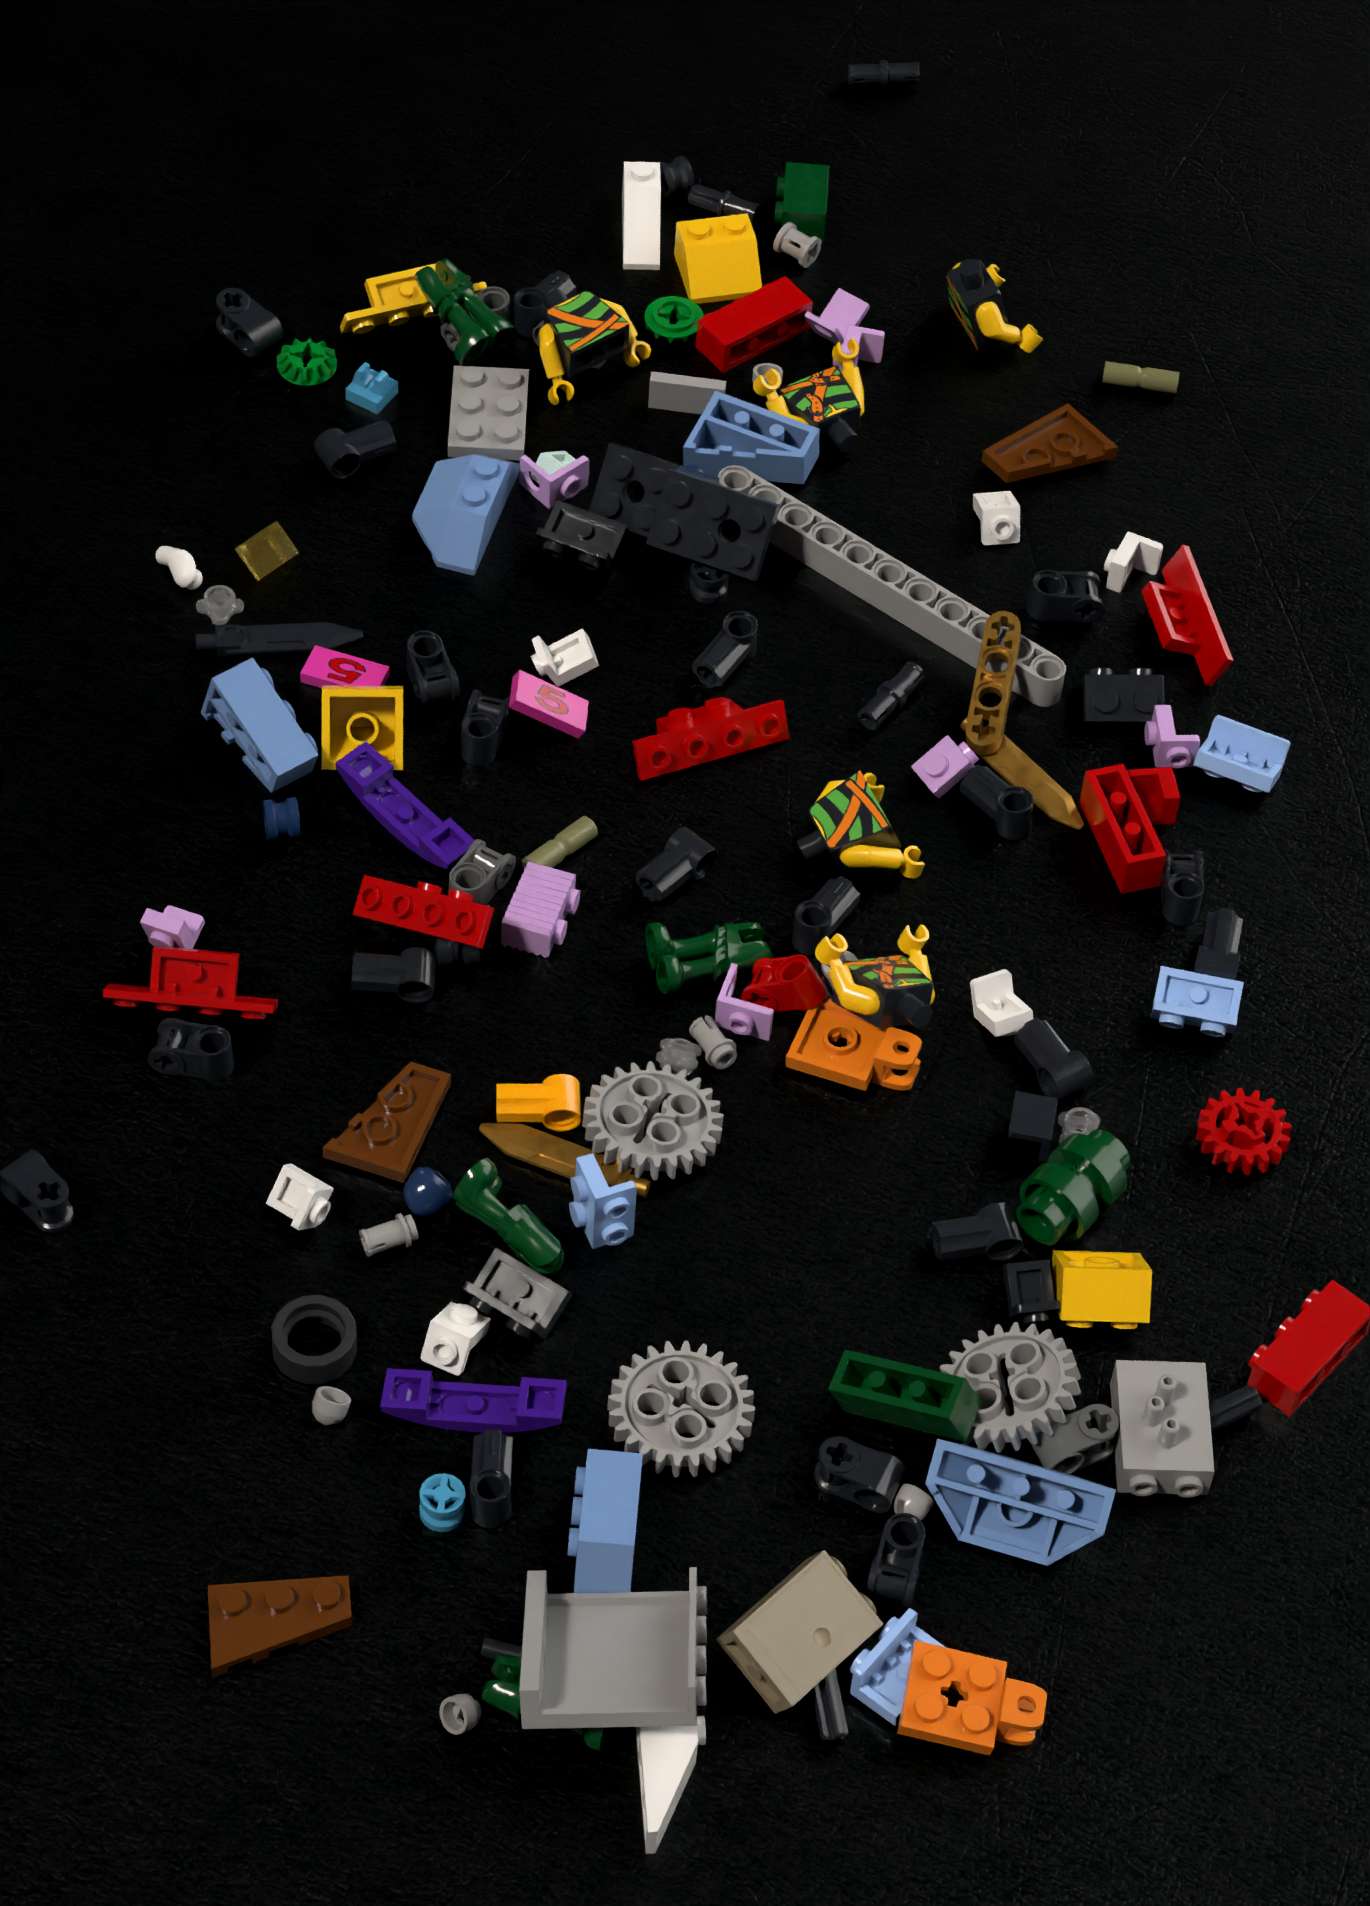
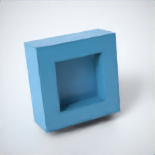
[346,362,398,414]

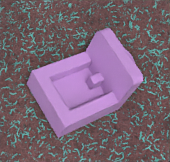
[833,325,885,371]
[1144,705,1200,768]
[911,735,979,799]
[140,905,205,949]

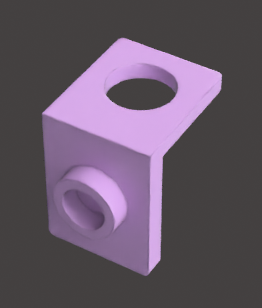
[804,288,870,344]
[519,455,589,509]
[715,963,774,1041]

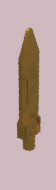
[961,717,1084,830]
[479,1123,651,1197]

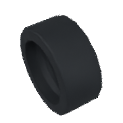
[271,1295,357,1384]

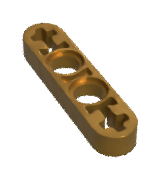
[966,611,1021,755]

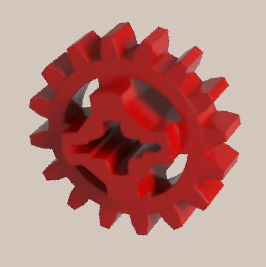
[1196,1088,1291,1175]

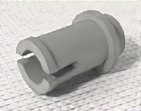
[689,1015,737,1069]
[359,1213,419,1257]

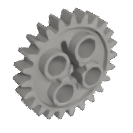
[582,1061,723,1180]
[940,1322,1081,1453]
[607,1341,755,1477]

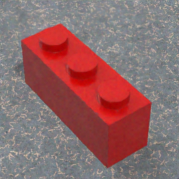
[696,276,813,373]
[1079,764,1166,894]
[1247,1280,1370,1417]

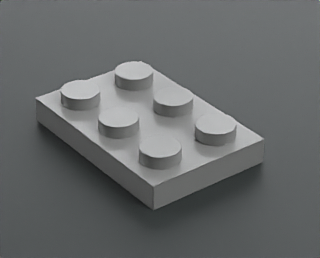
[448,365,529,461]

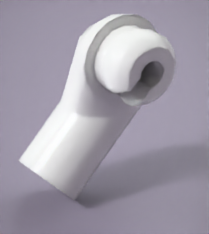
[155,546,203,590]

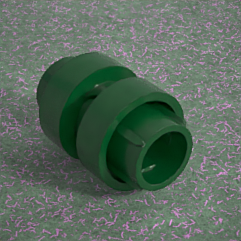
[1016,1129,1130,1245]

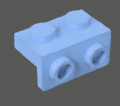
[1194,715,1290,793]
[1151,966,1244,1037]
[569,1153,637,1249]
[850,1608,945,1726]

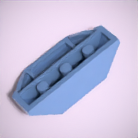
[412,454,520,576]
[925,1439,1116,1566]

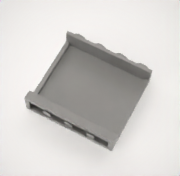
[519,1567,707,1729]

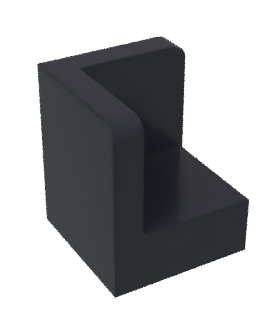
[1008,1091,1058,1163]

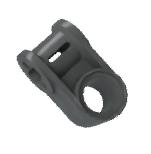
[448,839,516,905]
[1029,1404,1119,1475]

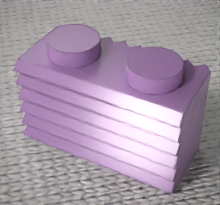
[501,861,581,958]

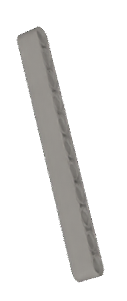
[718,465,1066,707]

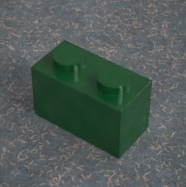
[774,162,829,242]

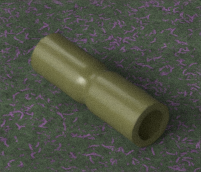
[1102,361,1180,394]
[521,816,598,869]

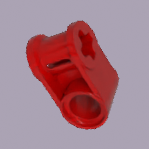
[741,954,827,1012]

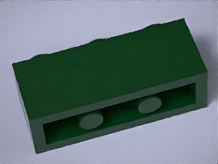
[828,1349,982,1442]

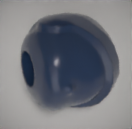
[403,1167,453,1217]

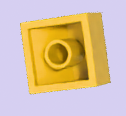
[674,213,762,304]
[321,685,403,770]
[1052,1250,1152,1329]

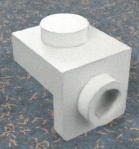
[1104,532,1163,593]
[531,628,599,687]
[970,969,1033,1037]
[266,1164,334,1230]
[421,1302,491,1376]

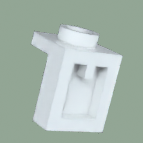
[973,491,1020,545]

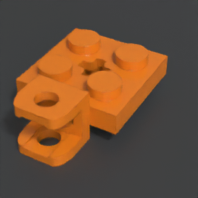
[786,997,922,1091]
[897,1640,1047,1756]

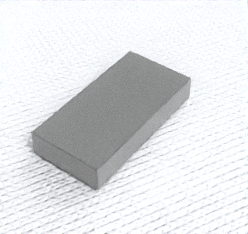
[648,371,726,414]

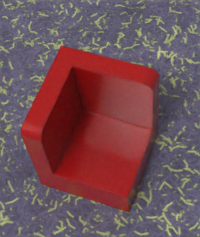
[1127,767,1180,825]

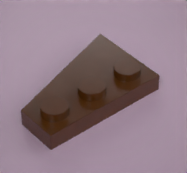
[982,403,1118,483]
[323,1062,451,1183]
[208,1575,352,1678]

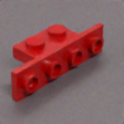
[1141,545,1234,686]
[632,697,789,781]
[352,875,494,949]
[103,946,278,1019]

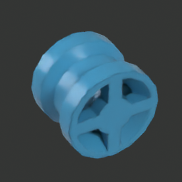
[419,1473,466,1532]

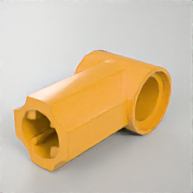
[496,1074,581,1132]

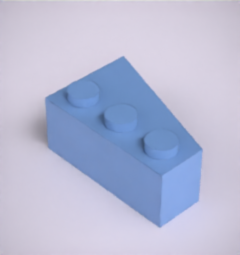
[683,391,820,484]
[201,657,318,793]
[568,1449,643,1593]

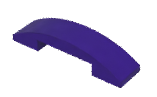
[336,741,475,869]
[380,1368,567,1433]

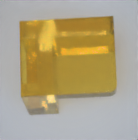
[235,521,299,581]

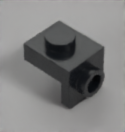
[1003,1259,1061,1324]

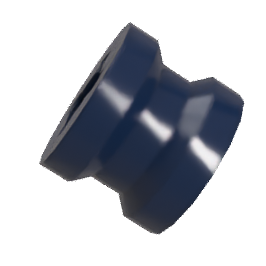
[263,797,301,841]

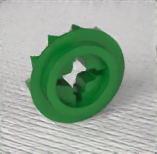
[644,296,704,344]
[277,337,337,386]

